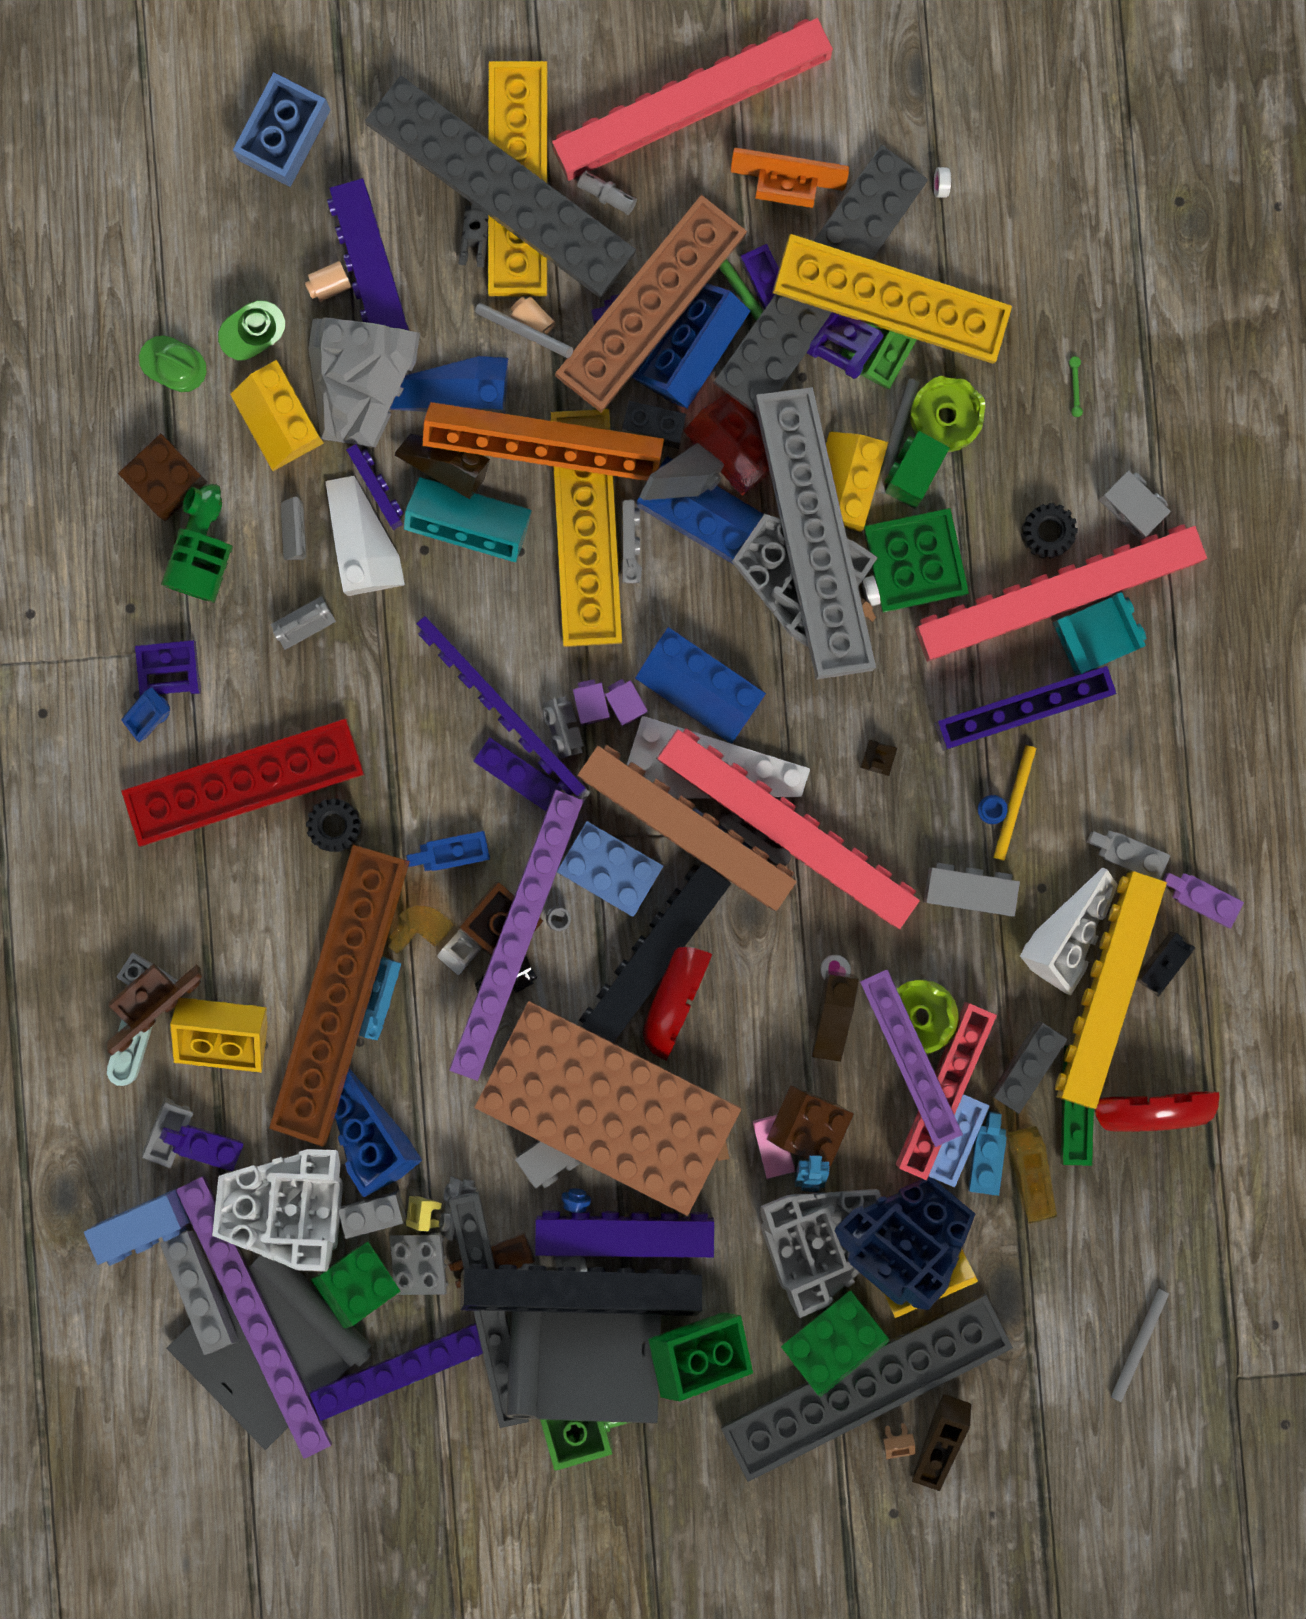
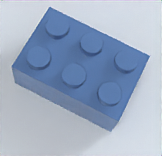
[233,72,331,187]
[557,821,663,917]
[84,1188,190,1266]

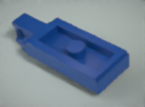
[406,831,490,871]

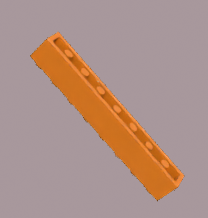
[422,402,664,481]

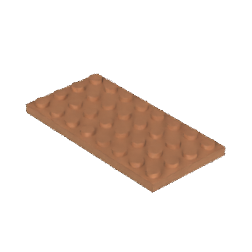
[474,1001,741,1216]

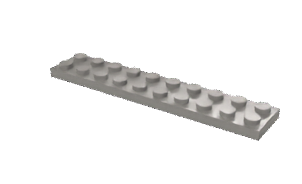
[754,387,876,680]

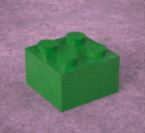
[884,431,950,509]
[311,1242,401,1329]

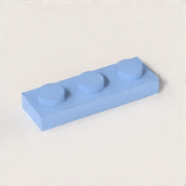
[929,1094,989,1187]

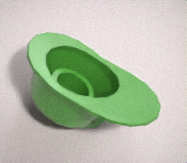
[218,300,285,360]
[139,335,207,392]

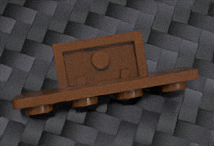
[107,964,202,1056]

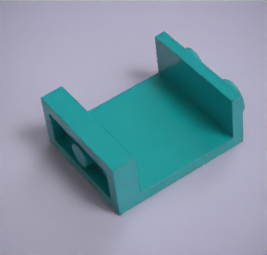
[1052,592,1146,676]

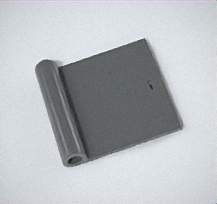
[166,1255,372,1450]
[506,1264,661,1424]

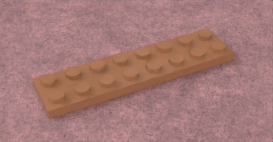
[555,195,747,413]

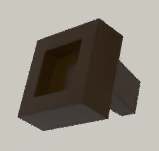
[860,739,897,776]

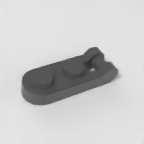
[718,812,791,866]

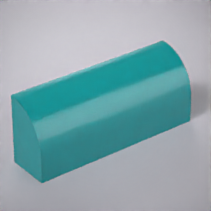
[404,477,532,563]

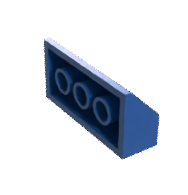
[632,283,751,409]
[637,456,764,565]
[635,627,766,744]

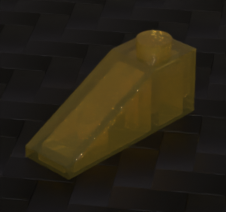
[1008,1126,1057,1224]

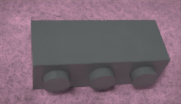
[989,1021,1068,1114]

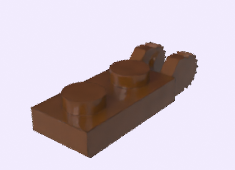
[448,1232,535,1288]

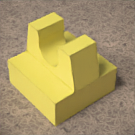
[406,1196,442,1231]

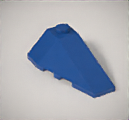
[389,356,509,414]
[334,1068,422,1197]

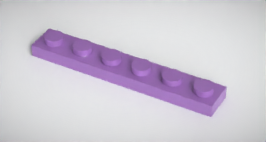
[860,969,963,1147]

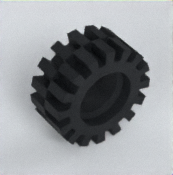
[1021,503,1078,559]
[306,799,362,852]

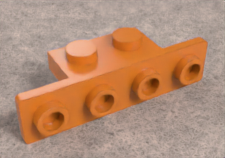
[731,148,849,208]

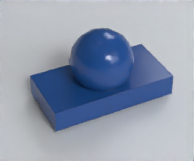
[121,687,170,743]

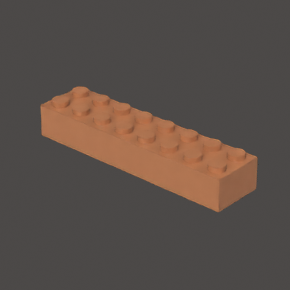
[577,745,797,911]

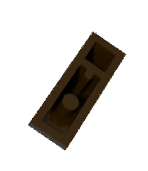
[394,433,490,499]
[812,970,859,1062]
[912,1394,971,1491]

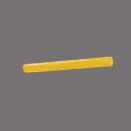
[993,745,1037,861]

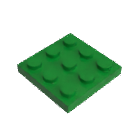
[864,508,969,613]

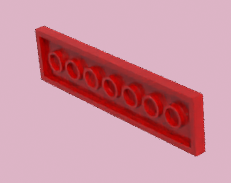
[121,718,365,847]

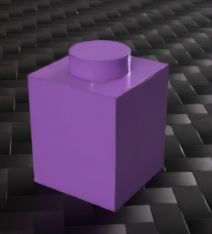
[573,679,610,726]
[605,679,648,727]

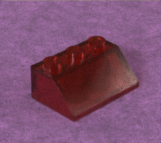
[683,394,770,496]

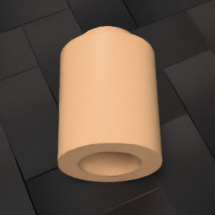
[305,261,352,302]
[511,297,556,343]

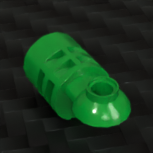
[161,484,233,603]

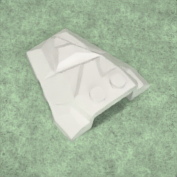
[212,1149,343,1272]

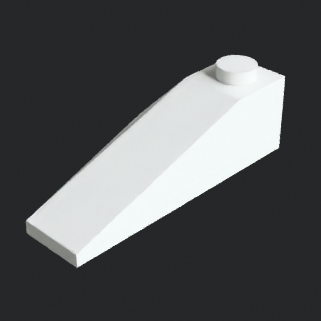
[325,476,405,596]

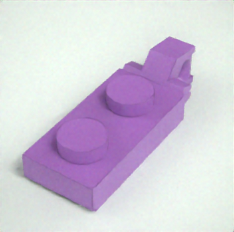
[1162,873,1244,929]

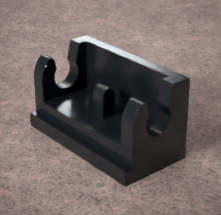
[1137,932,1196,997]

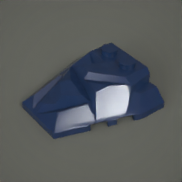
[834,1176,976,1310]

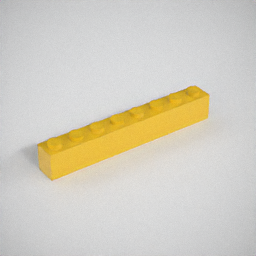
[1055,871,1167,1109]

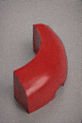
[642,947,712,1061]
[1095,1091,1219,1132]

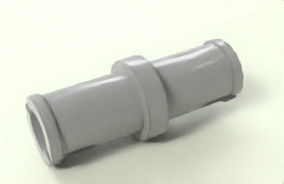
[577,170,637,215]

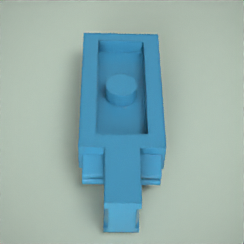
[359,956,401,1040]
[968,1111,1007,1196]
[795,1155,829,1192]

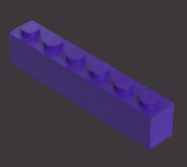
[327,178,409,330]
[934,666,1117,751]
[535,1210,714,1258]

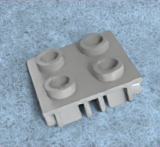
[390,1231,449,1295]

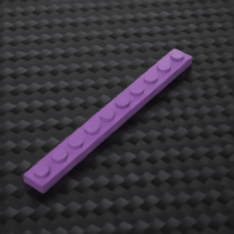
[449,790,584,1081]
[176,1176,332,1459]

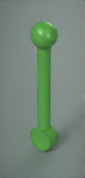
[1069,356,1083,417]

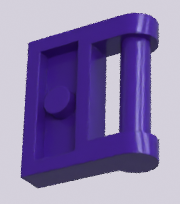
[807,312,884,379]
[135,640,201,696]

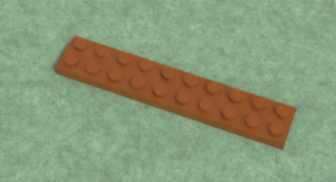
[269,845,410,1146]

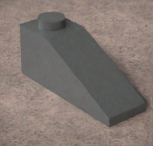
[639,443,724,500]

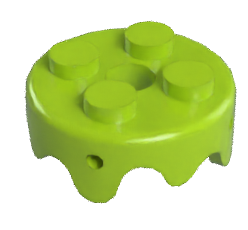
[910,376,985,452]
[897,979,959,1054]

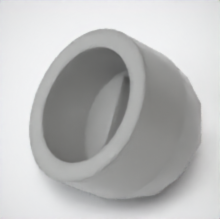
[546,907,571,931]

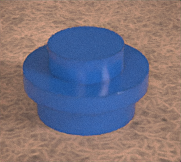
[977,795,1007,824]
[561,1188,591,1213]

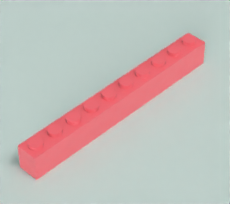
[552,18,833,181]
[915,524,1207,662]
[656,728,920,929]

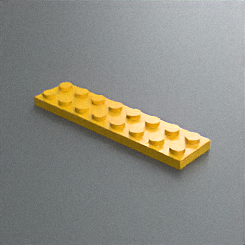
[488,61,548,296]
[772,234,1012,364]
[551,409,622,647]

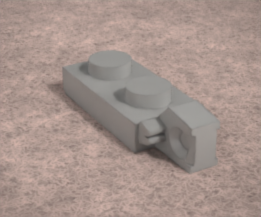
[620,500,642,584]
[1086,830,1171,880]

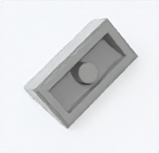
[281,497,306,560]

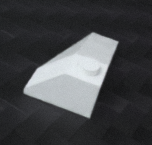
[1020,868,1118,996]

